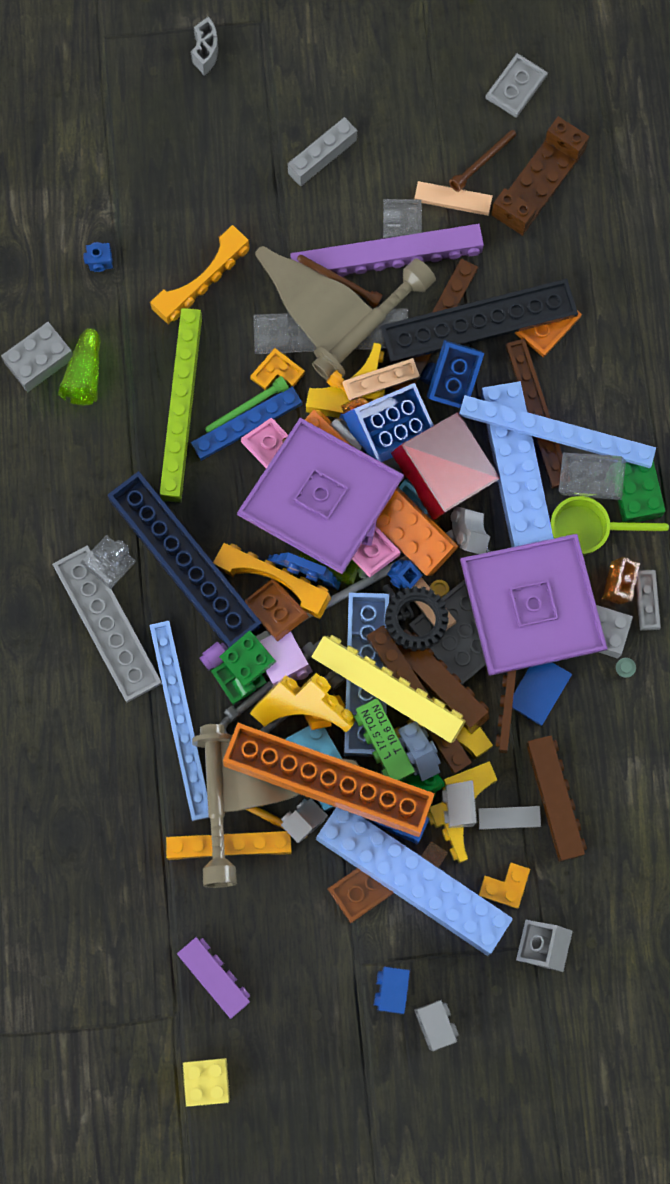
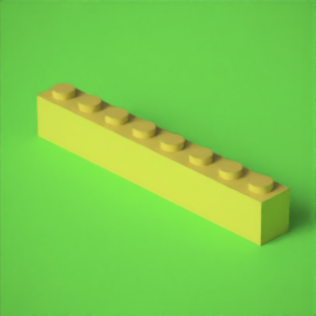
[312,635,466,743]

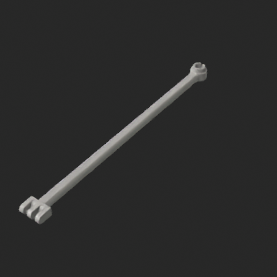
[256,529,457,641]

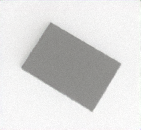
[486,53,548,118]

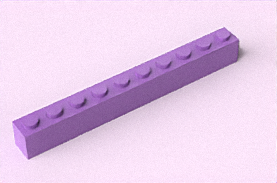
[290,224,484,277]

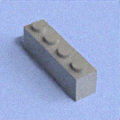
[288,117,357,187]

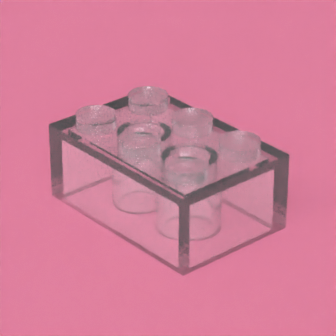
[559,452,626,500]

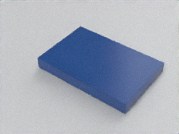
[512,662,572,726]

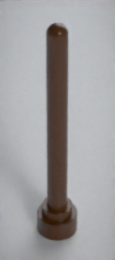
[449,130,516,192]
[297,255,382,308]

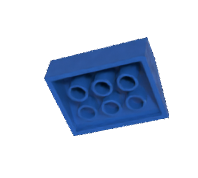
[343,383,434,462]

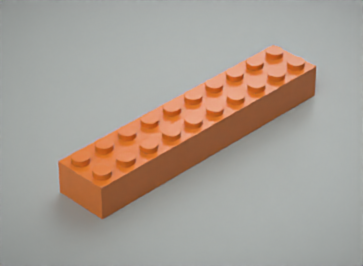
[305,410,459,576]
[223,723,434,837]

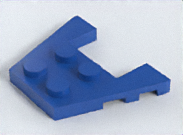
[267,553,341,591]

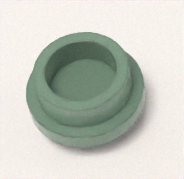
[616,658,636,678]

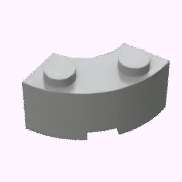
[191,17,218,76]
[451,506,490,554]
[281,798,328,843]

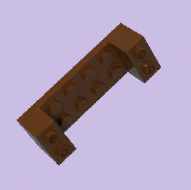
[491,116,590,236]

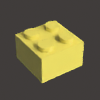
[183,1058,230,1107]

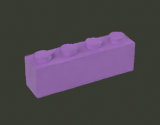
[177,937,250,1019]

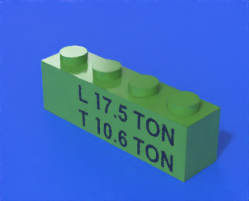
[354,698,415,781]

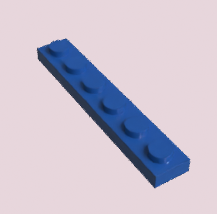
[191,386,302,461]

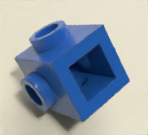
[83,242,113,272]
[387,559,423,589]

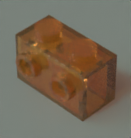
[603,557,640,605]

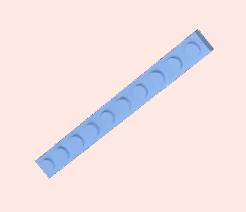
[459,396,656,468]
[150,621,209,821]

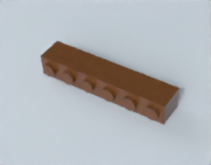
[393,629,489,734]
[526,735,587,862]

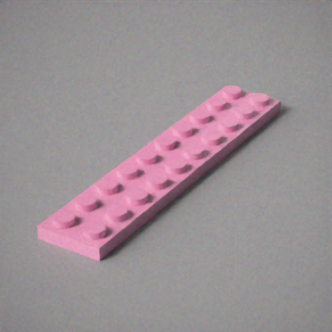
[241,418,400,577]

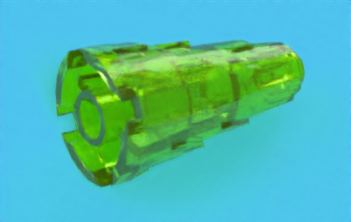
[58,328,101,405]

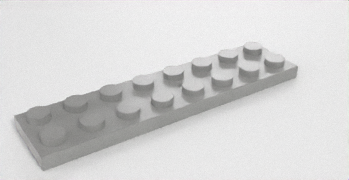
[52,545,162,703]

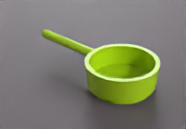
[551,496,669,556]

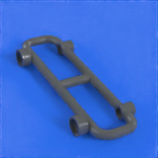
[220,640,346,734]

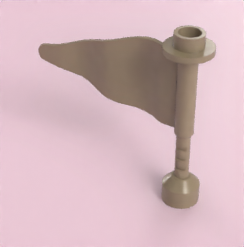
[255,246,436,380]
[192,724,358,888]

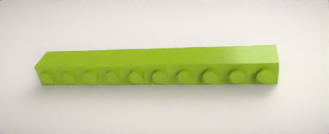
[160,308,202,503]

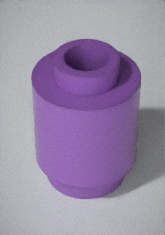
[200,642,228,670]

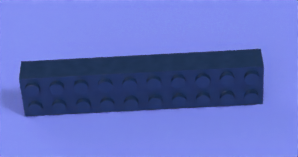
[107,471,262,649]

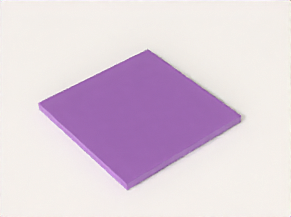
[237,418,404,574]
[460,534,608,676]

